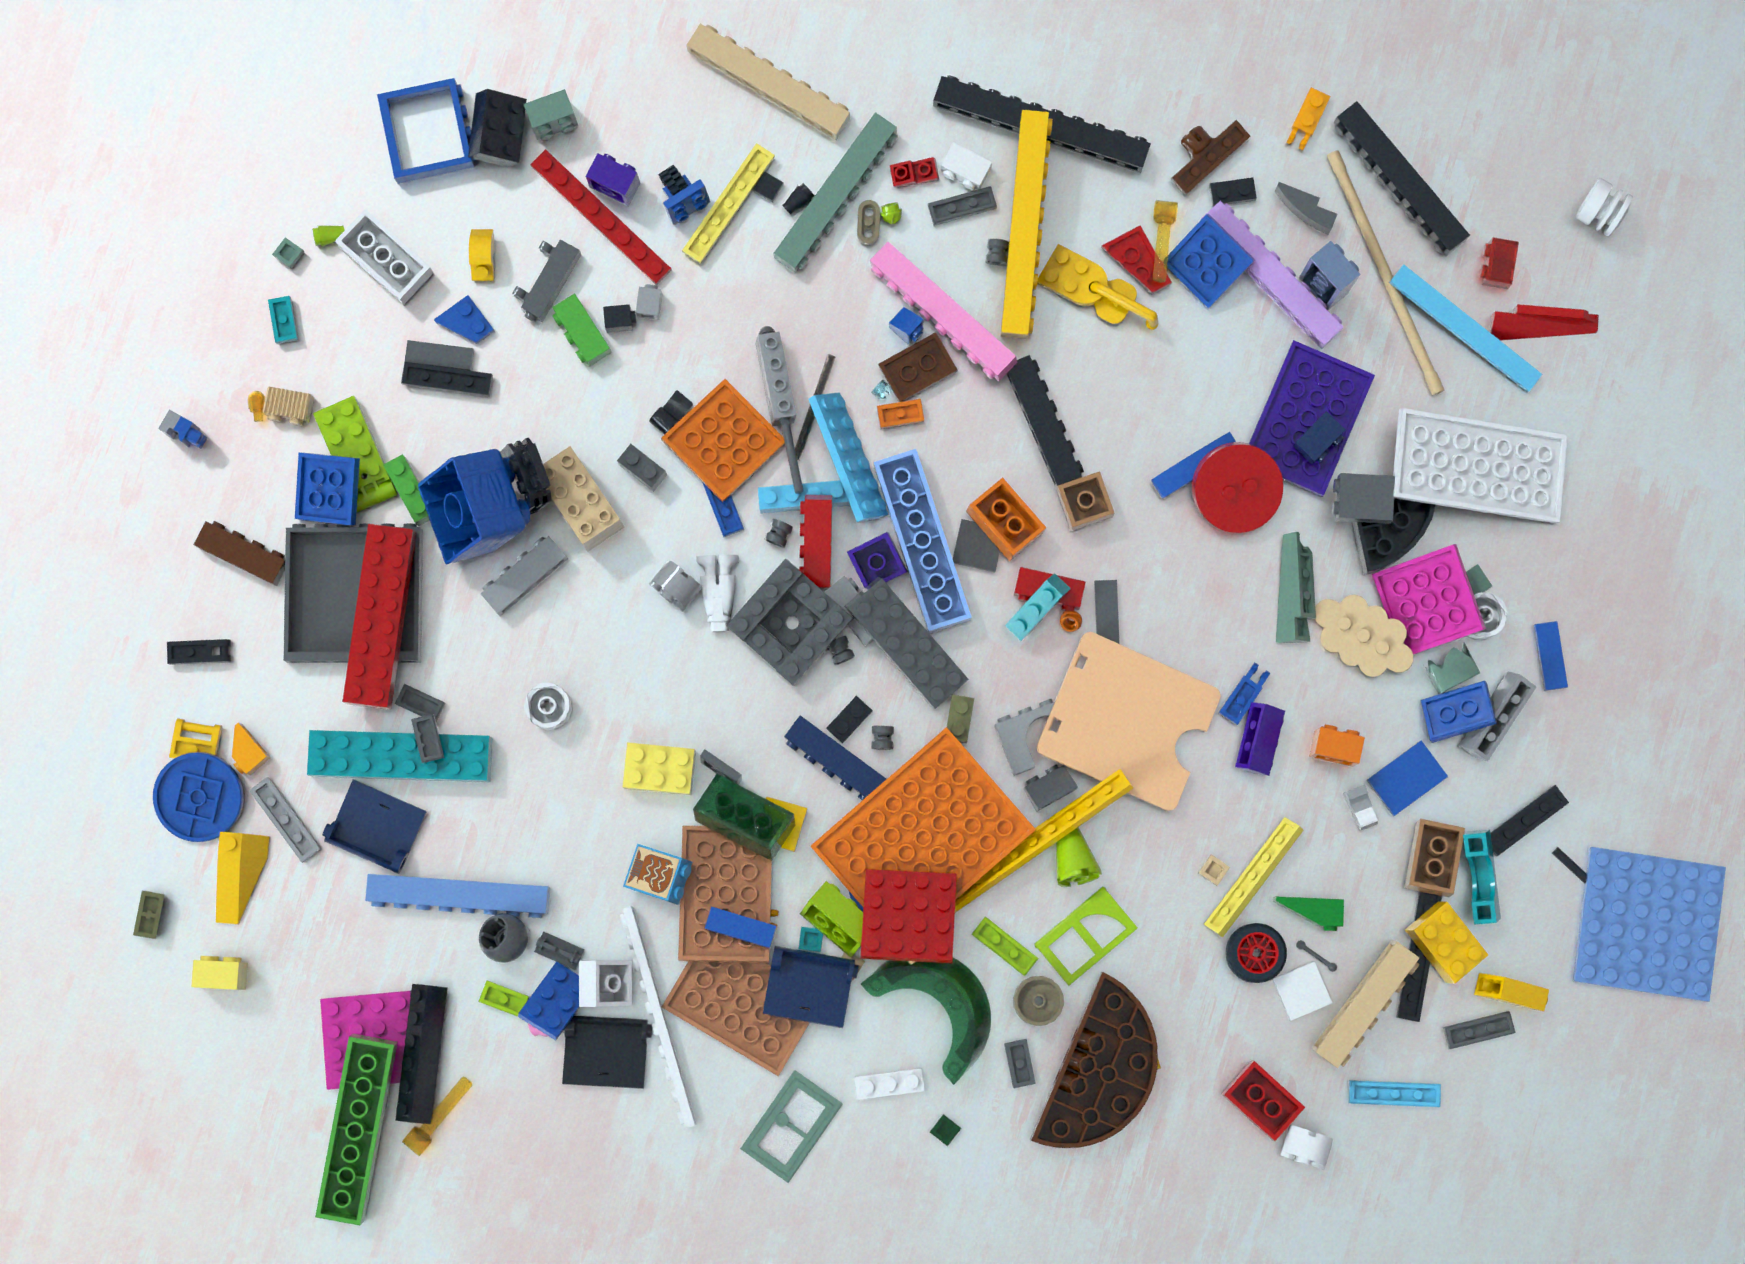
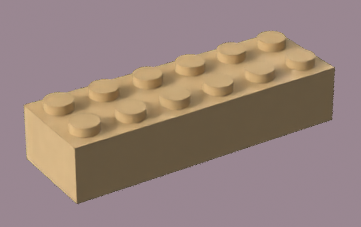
[1311,940,1419,1068]

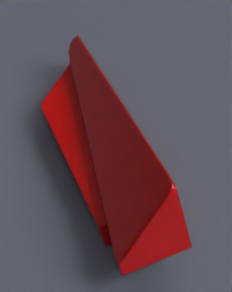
[1490,304,1599,340]

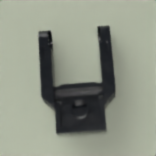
[500,437,552,515]

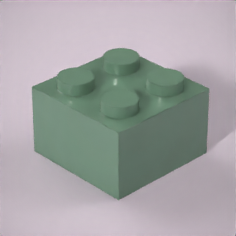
[524,89,578,140]

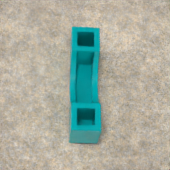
[1463,829,1501,925]

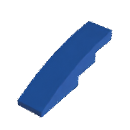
[1151,432,1236,499]

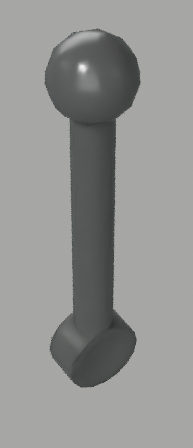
[1296,940,1337,972]

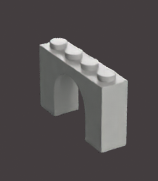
[994,699,1061,776]

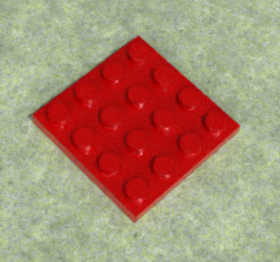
[861,869,957,963]

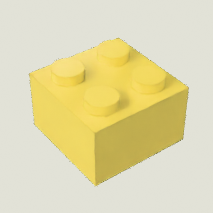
[191,956,248,990]

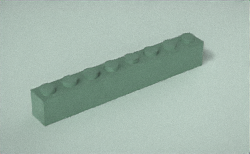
[773,112,898,273]

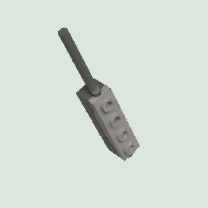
[755,326,804,494]

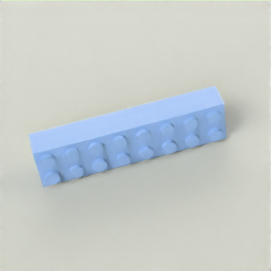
[874,449,972,634]

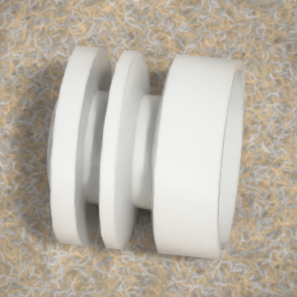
[1575,178,1633,237]

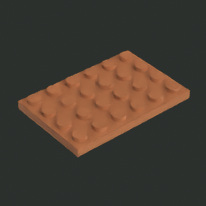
[678,826,773,963]
[662,961,810,1076]

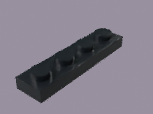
[401,362,493,397]
[1490,785,1569,856]

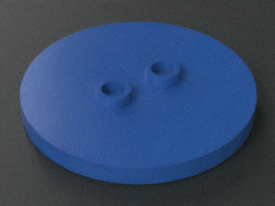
[153,752,244,842]

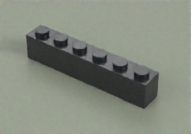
[1007,355,1084,489]
[395,984,448,1124]

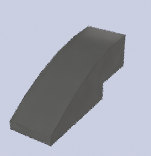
[1275,182,1337,235]

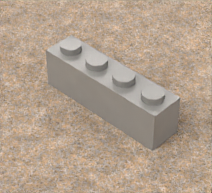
[481,536,568,616]
[1459,671,1536,762]

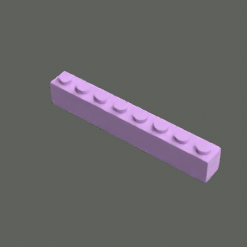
[1200,201,1343,349]

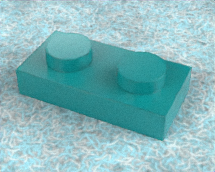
[268,296,298,344]

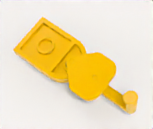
[1037,244,1158,330]

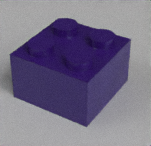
[585,153,640,206]
[847,532,908,588]

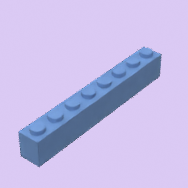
[365,874,550,918]

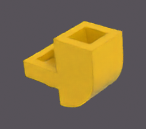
[469,229,495,281]

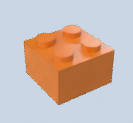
[1309,724,1365,767]

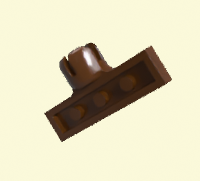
[1170,120,1251,195]

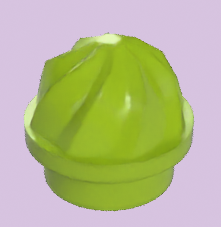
[880,202,902,224]

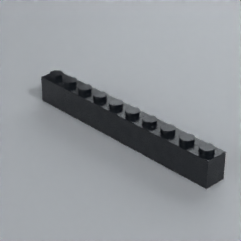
[933,75,1151,173]

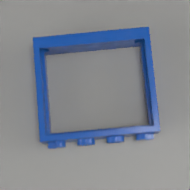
[377,78,476,184]

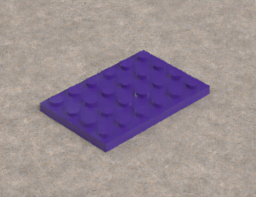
[1249,340,1375,497]

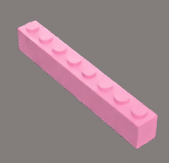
[870,242,1017,381]

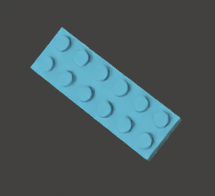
[808,392,888,522]

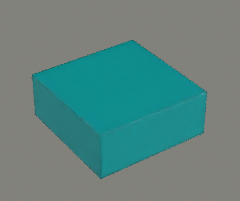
[798,927,823,952]

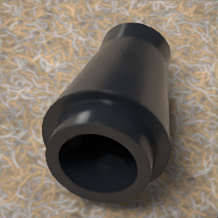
[782,183,815,215]

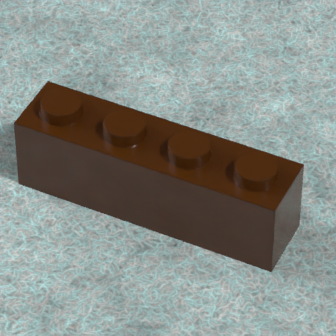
[193,521,285,586]

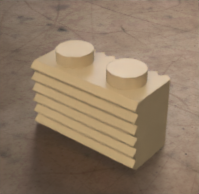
[263,386,314,426]

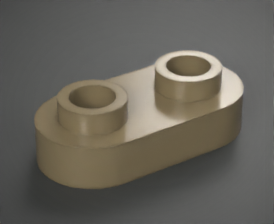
[857,200,880,245]

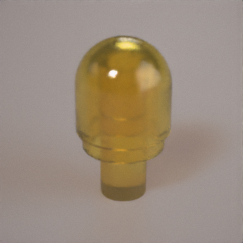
[247,391,265,422]

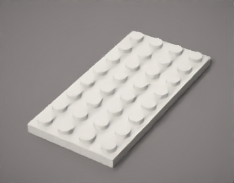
[1393,408,1567,523]

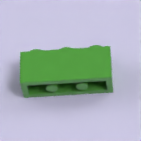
[552,293,612,367]
[383,454,430,526]

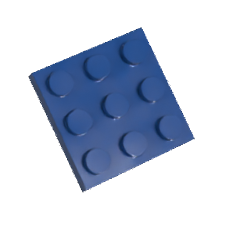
[1162,214,1255,308]
[295,452,360,525]

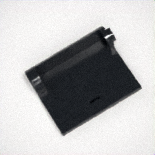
[562,1015,652,1089]

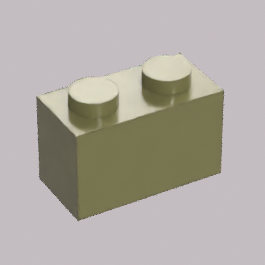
[947,694,974,744]

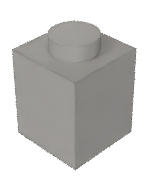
[636,284,662,320]

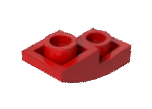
[890,157,939,187]

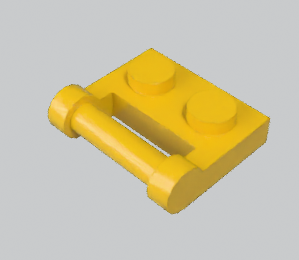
[169,718,222,759]

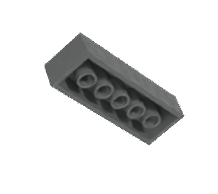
[844,577,969,709]

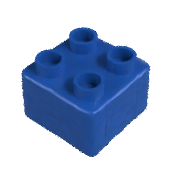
[418,449,530,564]

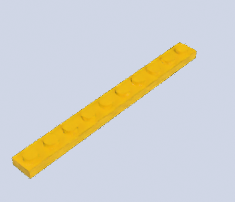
[955,769,1133,913]

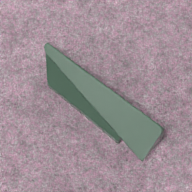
[1276,532,1316,643]

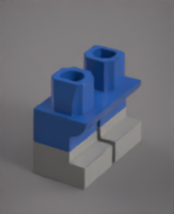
[158,409,207,449]

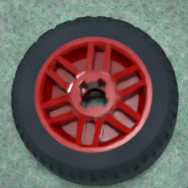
[1226,923,1287,983]

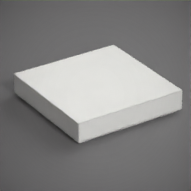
[1272,961,1332,1021]

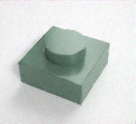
[272,237,304,269]

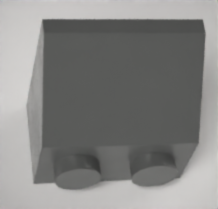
[1023,764,1078,812]

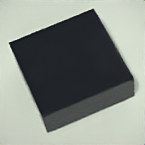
[754,172,784,203]

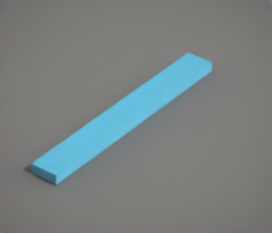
[1389,265,1542,392]

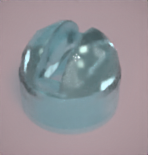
[871,379,890,399]

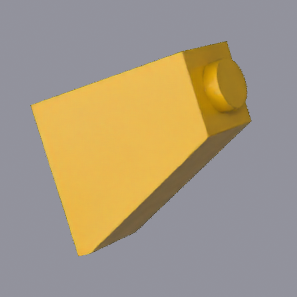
[1474,973,1549,1011]

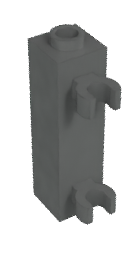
[512,239,581,322]

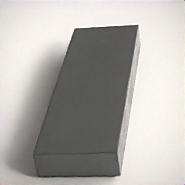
[928,186,997,226]
[404,340,474,371]
[1094,580,1119,644]
[1443,1011,1516,1049]

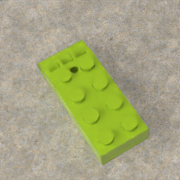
[313,395,398,513]

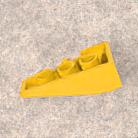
[216,832,270,924]

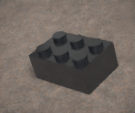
[468,89,527,167]

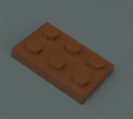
[878,332,958,402]

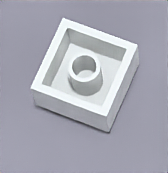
[579,960,632,1007]

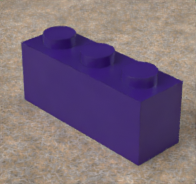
[1235,702,1285,776]

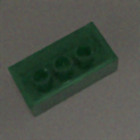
[693,774,795,861]

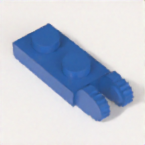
[1219,663,1270,725]

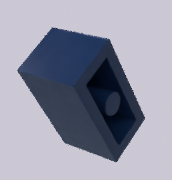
[1293,411,1346,464]

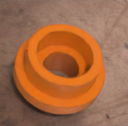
[1060,610,1082,632]

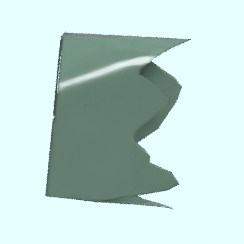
[1423,642,1480,694]

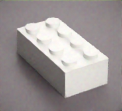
[335,209,433,305]

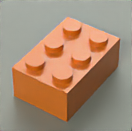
[966,477,1046,562]

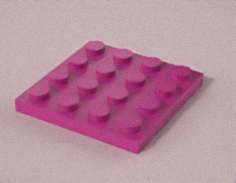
[1372,544,1486,655]
[320,991,411,1090]

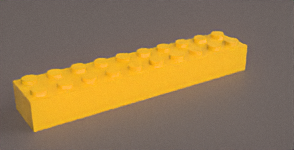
[1000,110,1053,339]

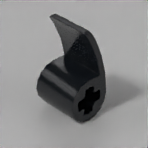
[649,390,693,435]

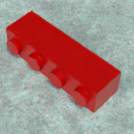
[799,495,832,587]

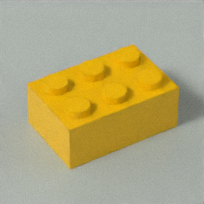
[1405,901,1488,984]

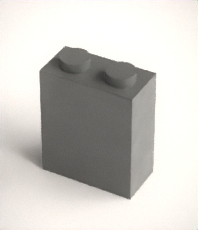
[1332,473,1395,524]

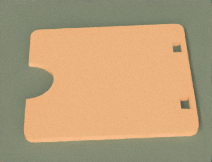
[1037,632,1221,811]

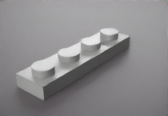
[249,777,321,863]

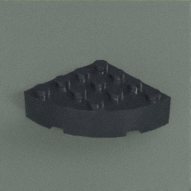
[1352,498,1436,576]

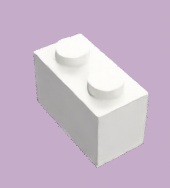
[940,142,992,190]

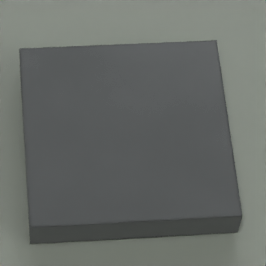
[953,519,1000,572]
[700,749,742,787]

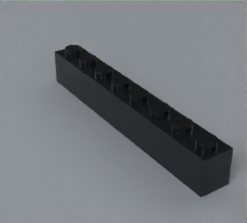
[1334,101,1470,256]

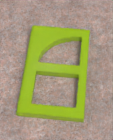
[1034,887,1138,986]

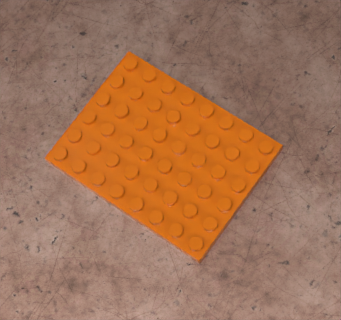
[810,727,1036,908]

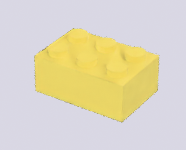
[622,742,696,795]

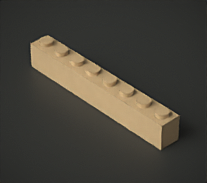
[686,23,850,140]

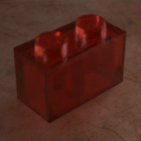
[1479,237,1519,289]

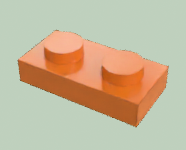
[877,399,924,429]

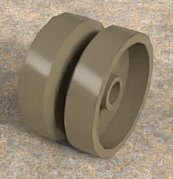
[1013,976,1064,1026]

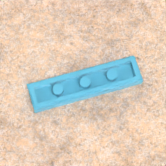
[1348,1080,1441,1107]

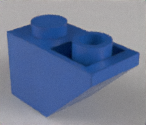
[889,307,924,345]

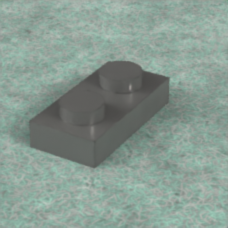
[1004,1039,1036,1088]

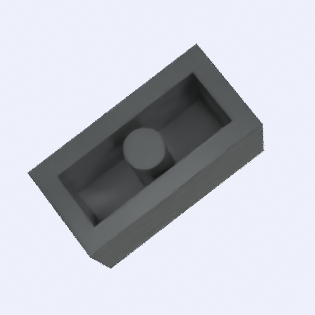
[617,443,667,492]

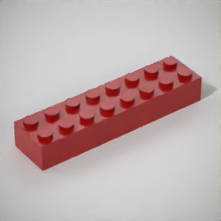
[342,524,417,710]

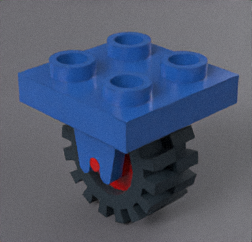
[658,165,710,225]

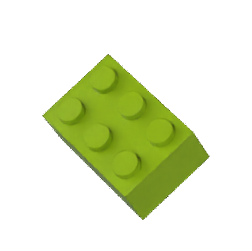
[800,881,863,957]

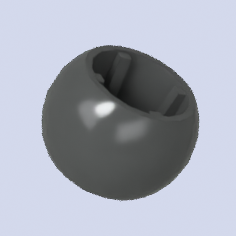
[479,913,528,963]

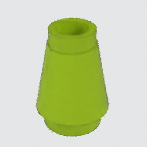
[312,225,345,247]

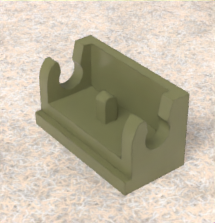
[133,890,165,939]

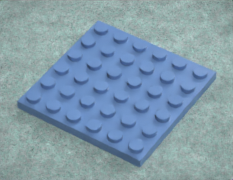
[1573,847,1726,1002]

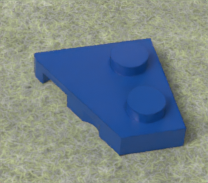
[434,295,495,344]

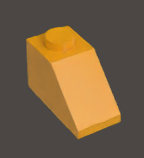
[232,723,271,776]

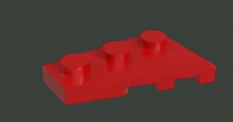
[1101,225,1172,294]

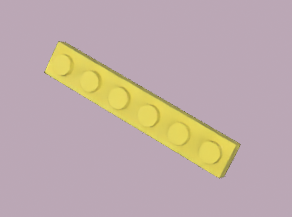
[682,143,775,264]
[1204,817,1304,938]

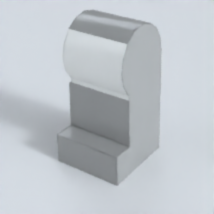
[1343,785,1378,830]

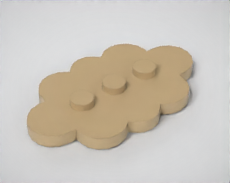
[1315,595,1413,677]

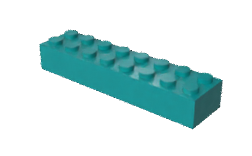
[307,730,492,782]

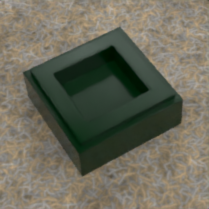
[930,1114,961,1146]

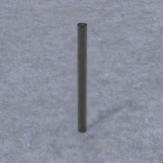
[795,354,836,461]

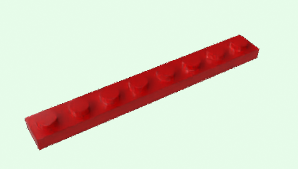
[530,149,672,286]

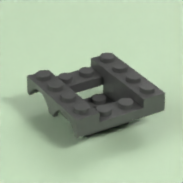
[726,558,854,686]

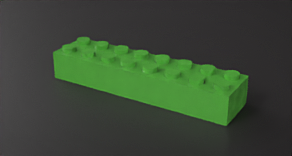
[315,1034,398,1226]

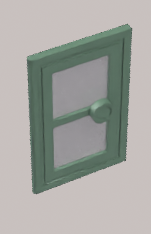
[740,1070,843,1183]

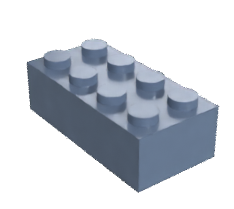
[1299,241,1361,310]

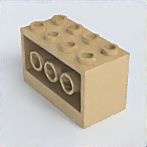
[543,446,624,552]

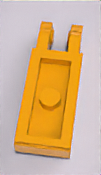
[1286,87,1331,150]

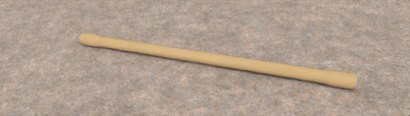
[1327,150,1444,396]

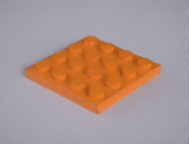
[661,379,785,502]

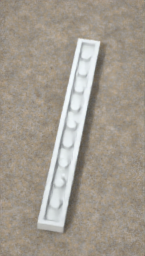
[620,906,696,1128]

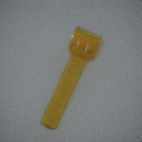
[1153,200,1178,283]
[402,1076,472,1156]

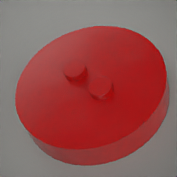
[1192,442,1284,533]

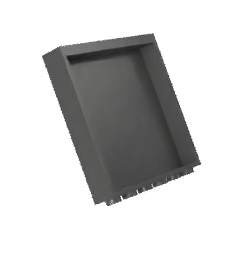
[283,523,423,663]

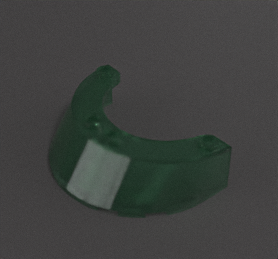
[861,958,991,1085]

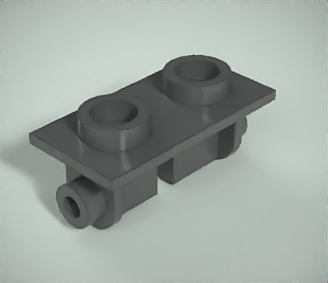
[534,931,585,970]

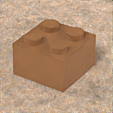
[1056,471,1115,531]

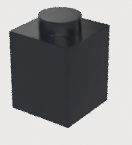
[603,304,637,333]

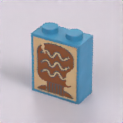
[623,844,693,905]

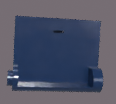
[322,779,427,874]
[762,946,859,1028]

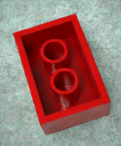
[1221,1060,1305,1141]

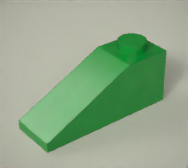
[1273,896,1344,931]

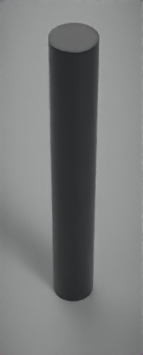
[1552,847,1587,884]

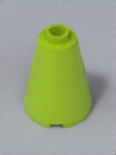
[1056,827,1102,887]

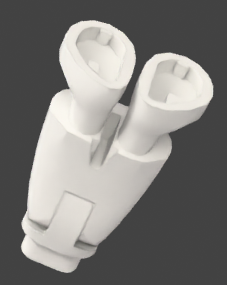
[697,555,739,632]

